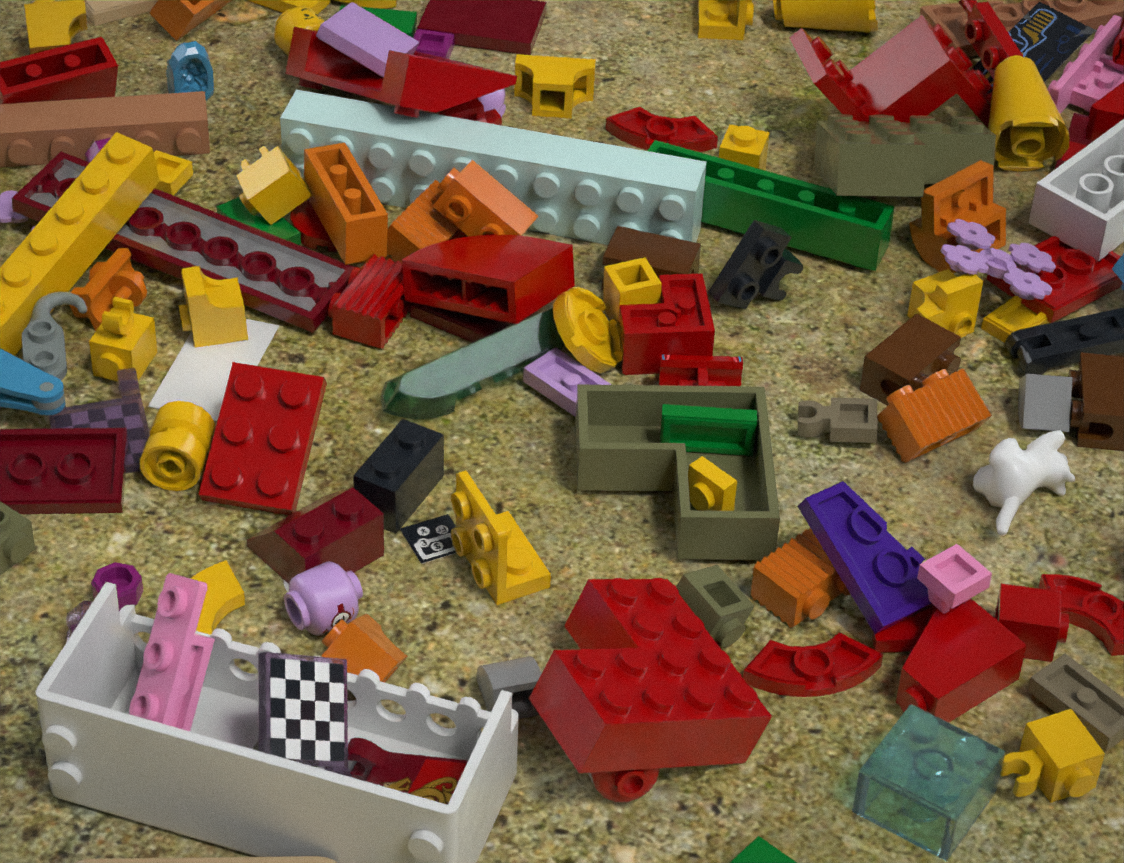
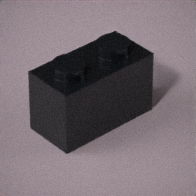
[353,418,444,534]

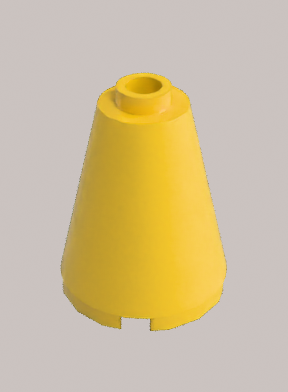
[773,0,878,33]
[988,56,1069,172]

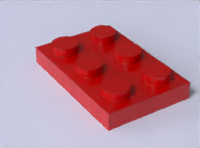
[198,362,327,515]

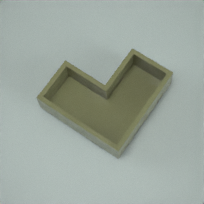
[814,114,996,197]
[575,384,780,560]

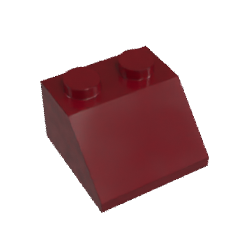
[246,487,384,584]

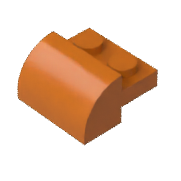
[909,160,1006,274]

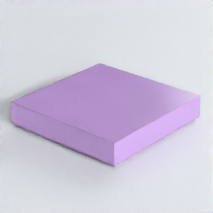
[316,2,419,77]

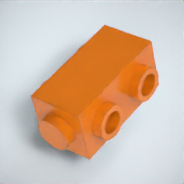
[433,160,538,236]

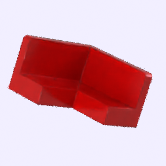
[619,273,715,375]

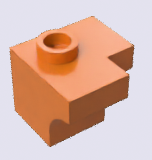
[321,613,408,683]

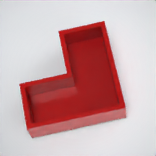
[529,578,772,773]

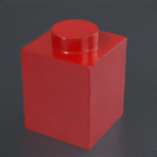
[994,583,1069,662]

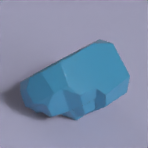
[166,41,214,101]

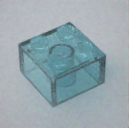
[852,704,1006,861]

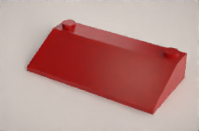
[285,26,517,118]

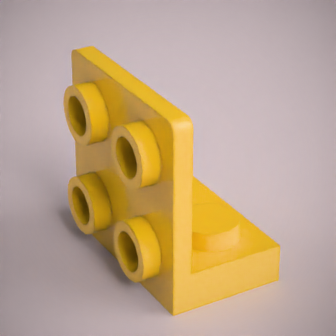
[698,0,754,40]
[451,470,551,605]

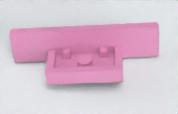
[1048,15,1124,114]
[129,573,215,731]

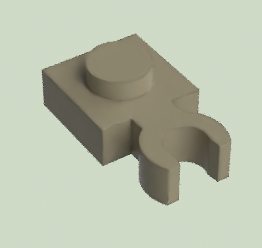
[797,398,877,443]

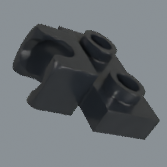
[708,220,804,309]

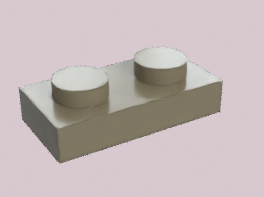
[1028,654,1124,752]

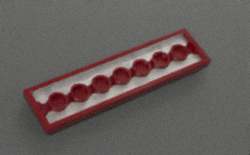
[12,151,355,333]

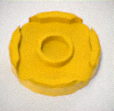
[553,287,623,373]

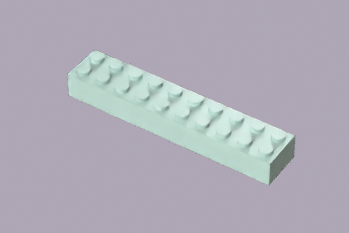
[280,90,707,245]

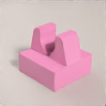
[917,544,992,613]

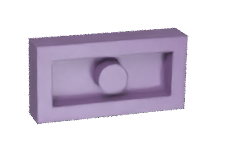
[523,347,612,417]

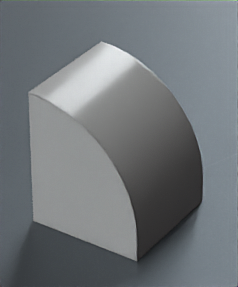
[1018,374,1072,432]
[476,656,542,719]

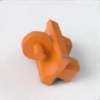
[69,248,147,331]

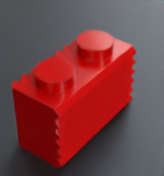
[328,253,413,349]

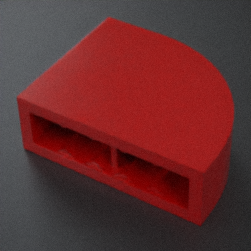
[402,234,575,324]

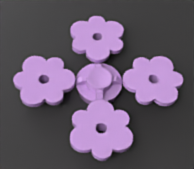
[941,219,1056,300]

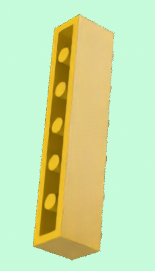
[0,132,160,356]

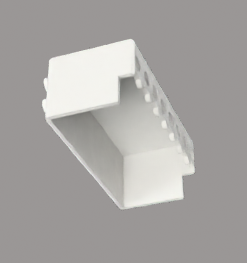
[36,582,519,863]

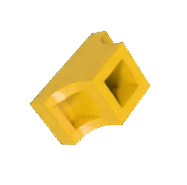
[514,54,596,119]

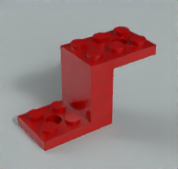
[789,15,992,128]

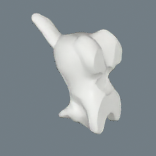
[973,430,1075,536]

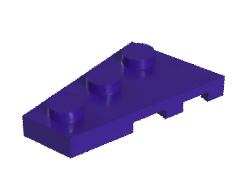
[797,481,934,634]

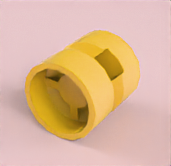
[140,401,215,491]

